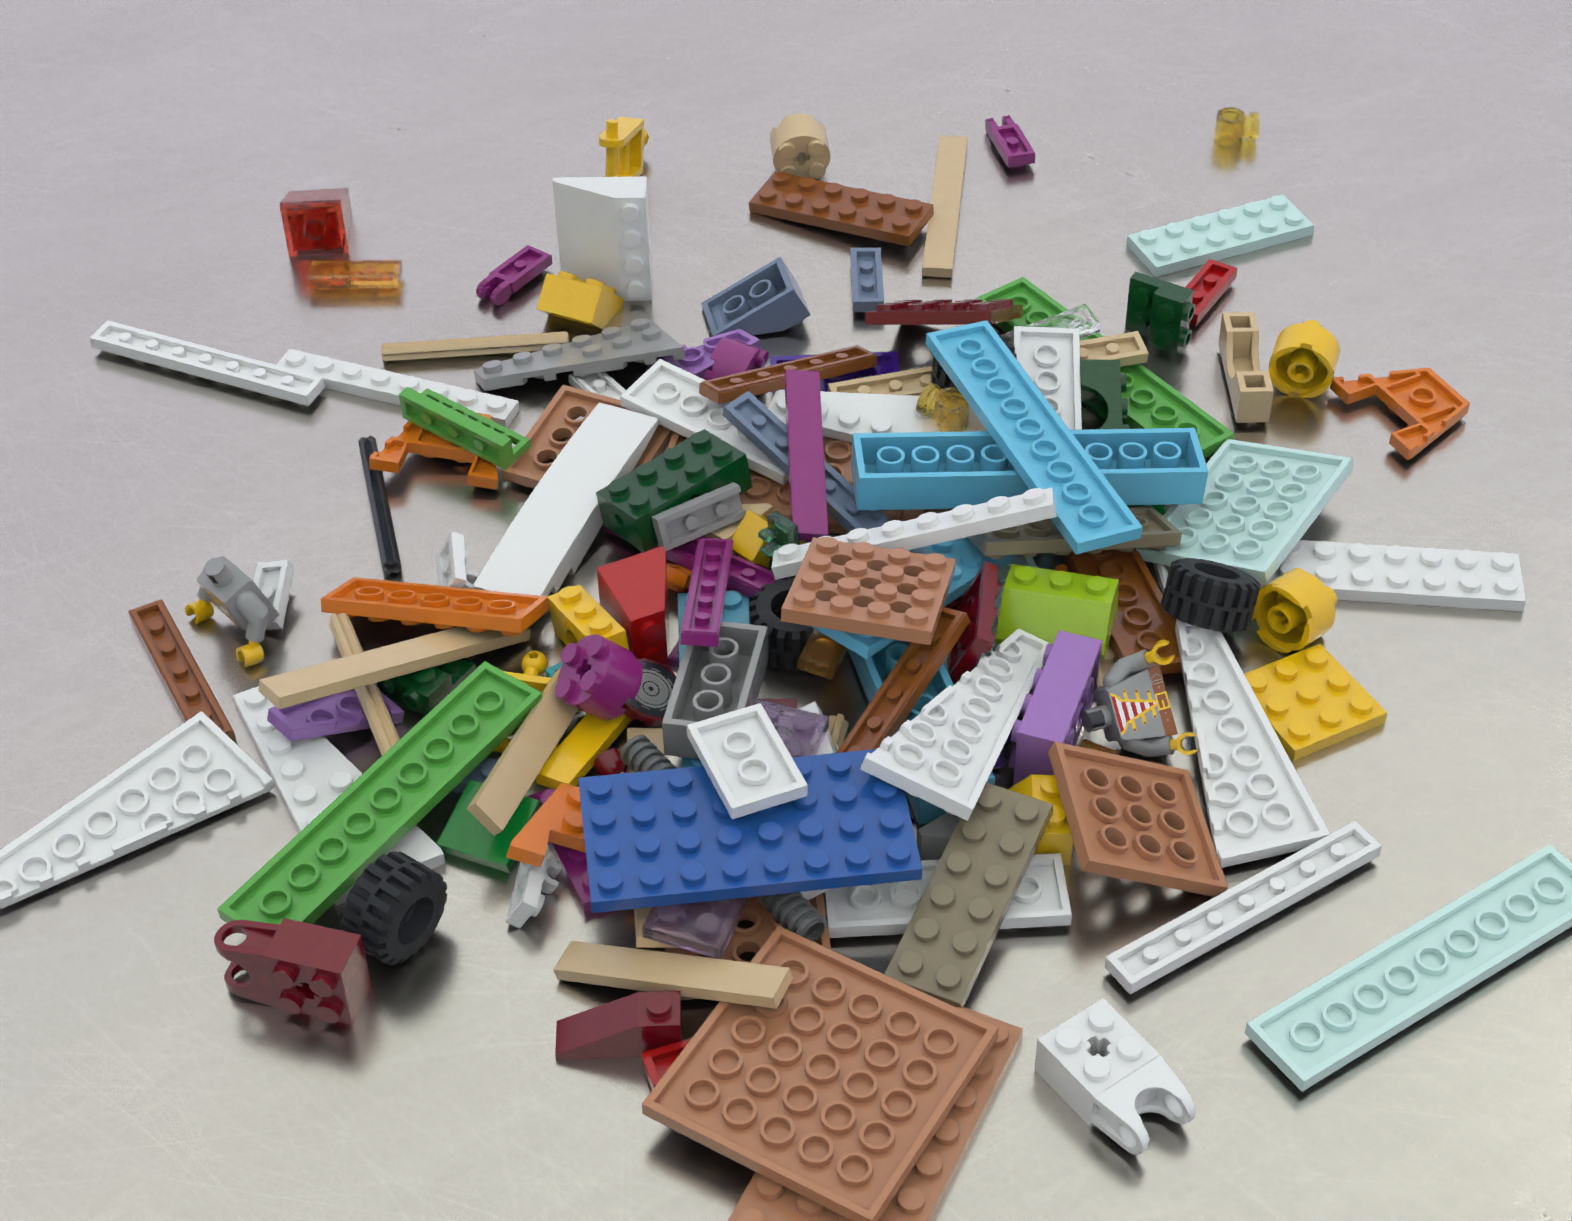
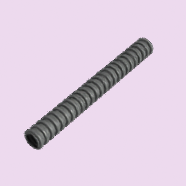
[620,735,827,942]

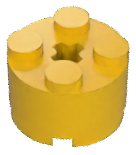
[1268,320,1340,398]
[1251,568,1337,653]

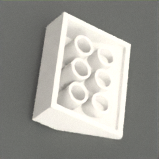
[553,176,653,301]

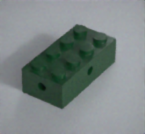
[596,429,753,552]

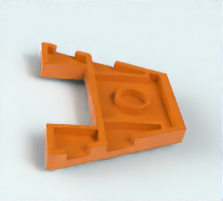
[1330,367,1470,460]
[369,413,498,490]
[506,783,586,868]

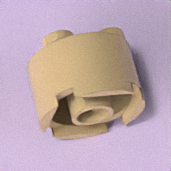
[770,114,830,179]

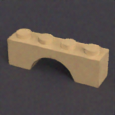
[1218,312,1274,423]

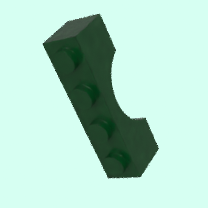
[1080,359,1129,429]

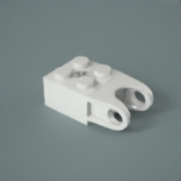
[1035,998,1195,1155]

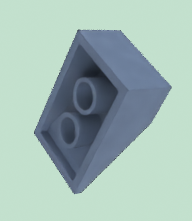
[701,257,811,336]

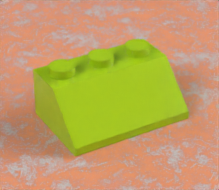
[995,564,1119,660]

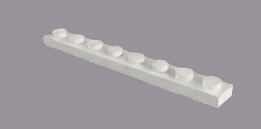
[90,320,325,406]
[276,349,520,428]
[771,488,1057,580]
[1104,821,1382,994]

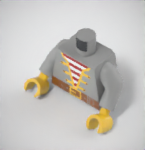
[185,556,280,667]
[1081,640,1199,757]

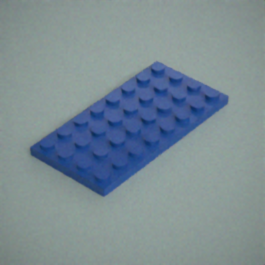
[578,749,923,913]

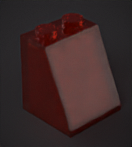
[280,188,352,256]

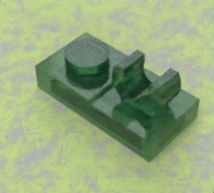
[758,511,800,580]

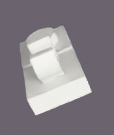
[436,531,478,589]
[253,560,294,630]
[506,845,563,929]

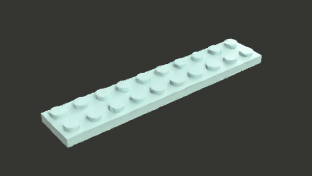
[1245,844,1572,1091]

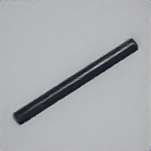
[358,436,401,575]

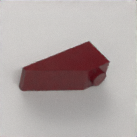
[555,991,683,1060]

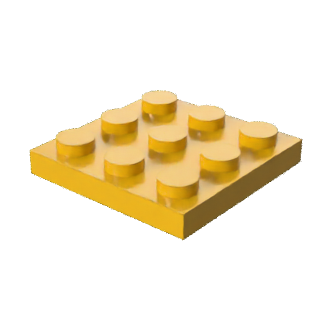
[1244,644,1387,761]

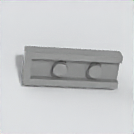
[651,482,746,551]

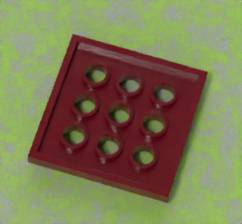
[865,299,1023,325]

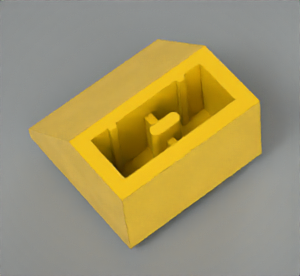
[536,271,625,329]

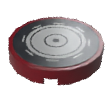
[622,658,677,727]

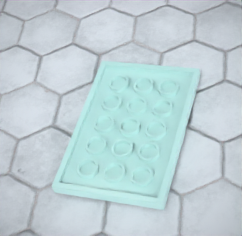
[1136,439,1353,584]

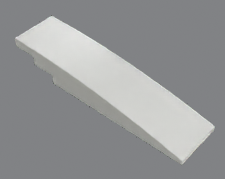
[473,402,660,596]

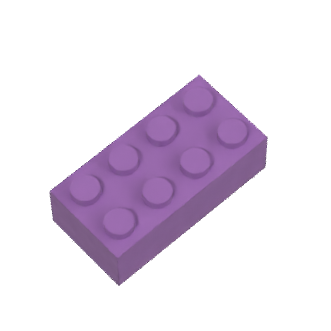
[1009,630,1103,785]

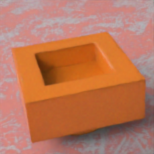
[667,563,692,593]

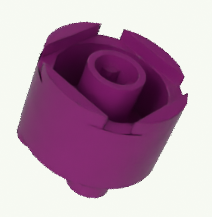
[704,337,769,380]
[555,634,643,721]

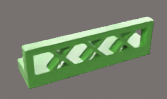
[399,387,531,470]

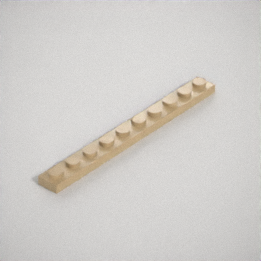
[828,331,1149,397]

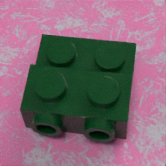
[1125,271,1195,354]
[377,658,476,715]

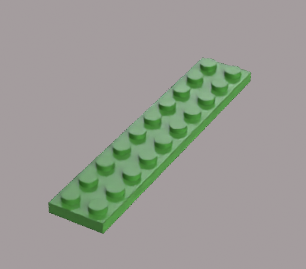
[975,277,1235,458]
[217,661,542,925]

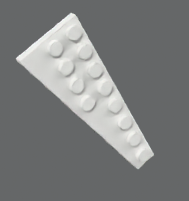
[768,390,987,443]
[1175,619,1330,868]
[860,629,1051,821]
[233,686,445,906]
[0,711,274,909]

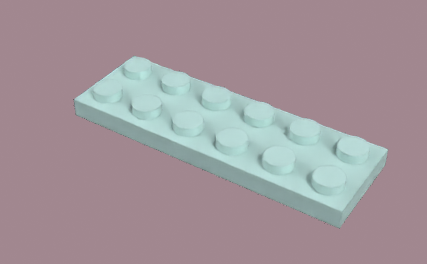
[1127,195,1314,277]

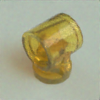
[1214,107,1260,147]
[916,383,969,432]

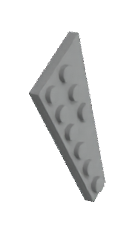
[473,318,686,391]

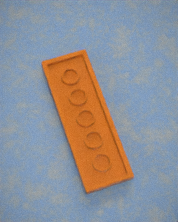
[321,577,549,636]

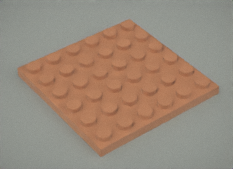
[642,926,999,1221]

